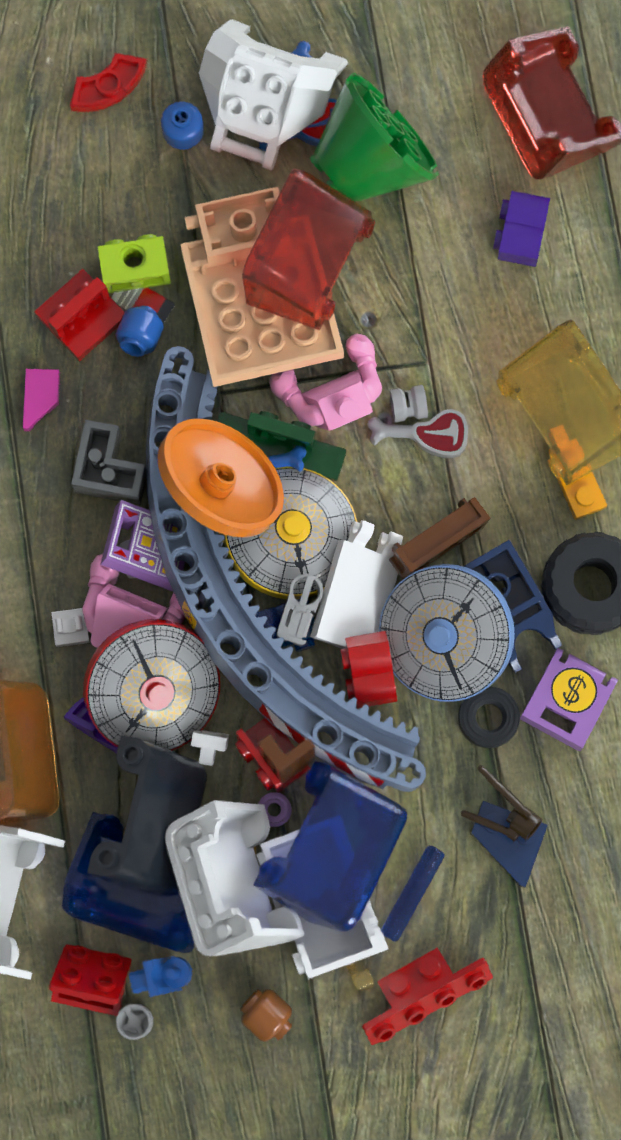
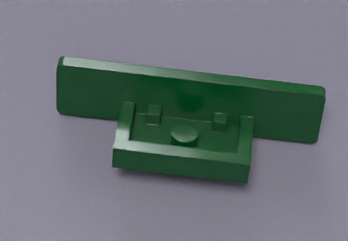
[217,411,346,481]

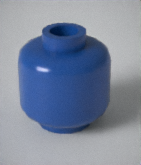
[161,101,204,150]
[116,306,164,357]

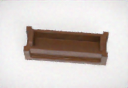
[389,497,491,579]

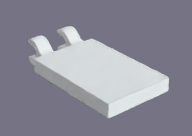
[310,520,403,649]

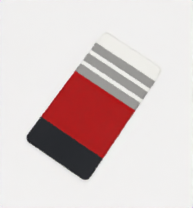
[111,287,175,324]

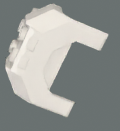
[199,20,348,171]

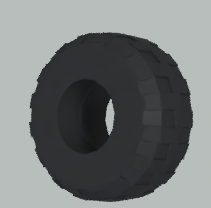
[541,532,621,635]

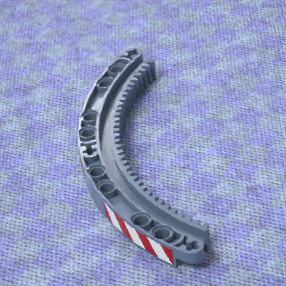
[146,346,426,792]

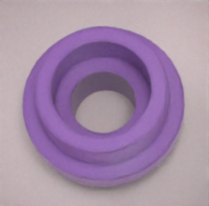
[258,792,291,827]

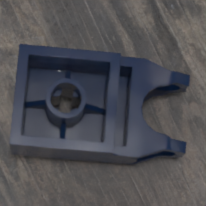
[463,540,562,673]

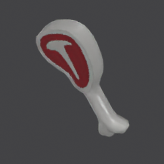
[367,409,468,458]

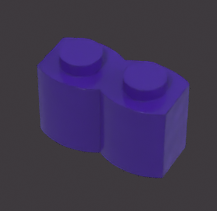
[493,191,550,267]

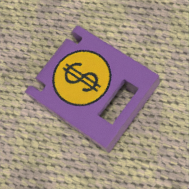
[520,648,618,752]

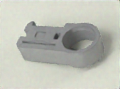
[276,574,324,646]

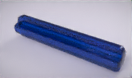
[381,845,445,942]

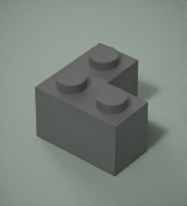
[71,419,147,505]

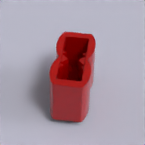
[340,631,397,709]

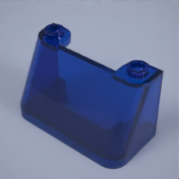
[253,761,407,931]
[62,812,195,953]

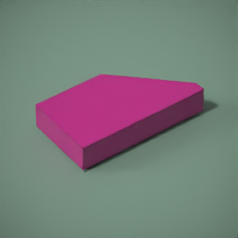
[23,369,60,431]

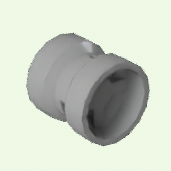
[390,385,428,422]
[116,1004,153,1040]

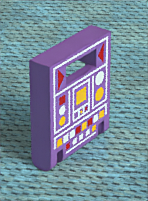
[100,500,185,591]

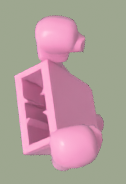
[269,334,382,431]
[82,554,186,648]

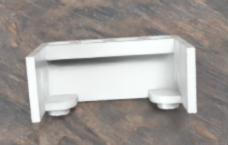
[0,825,65,979]

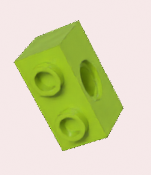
[97,234,171,294]

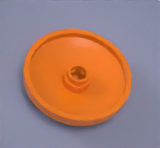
[158,419,284,537]

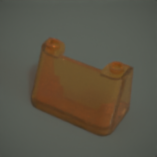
[0,679,60,825]

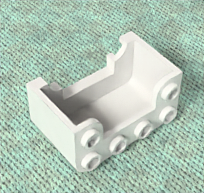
[256,815,388,979]

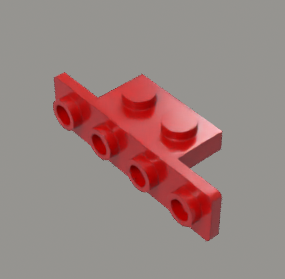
[362,947,493,1045]

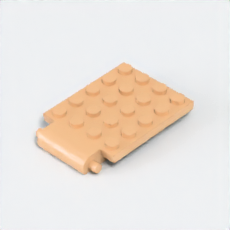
[180,187,344,387]

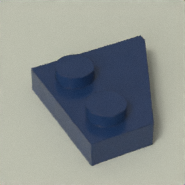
[471,801,548,888]

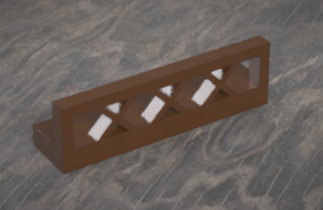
[258,735,315,784]

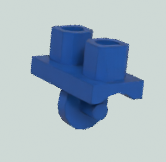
[129,956,192,997]

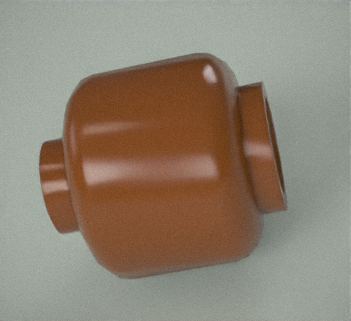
[240,989,292,1042]

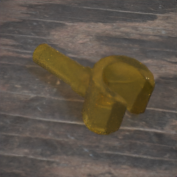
[345,962,374,991]

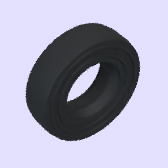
[458,686,520,748]

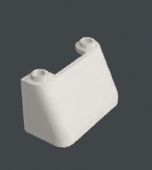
[165,801,304,956]

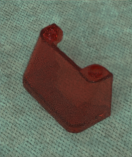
[482,26,621,180]
[242,168,375,330]

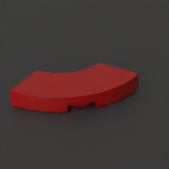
[70,53,147,112]

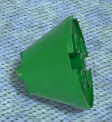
[310,73,439,204]

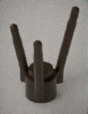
[461,765,543,842]

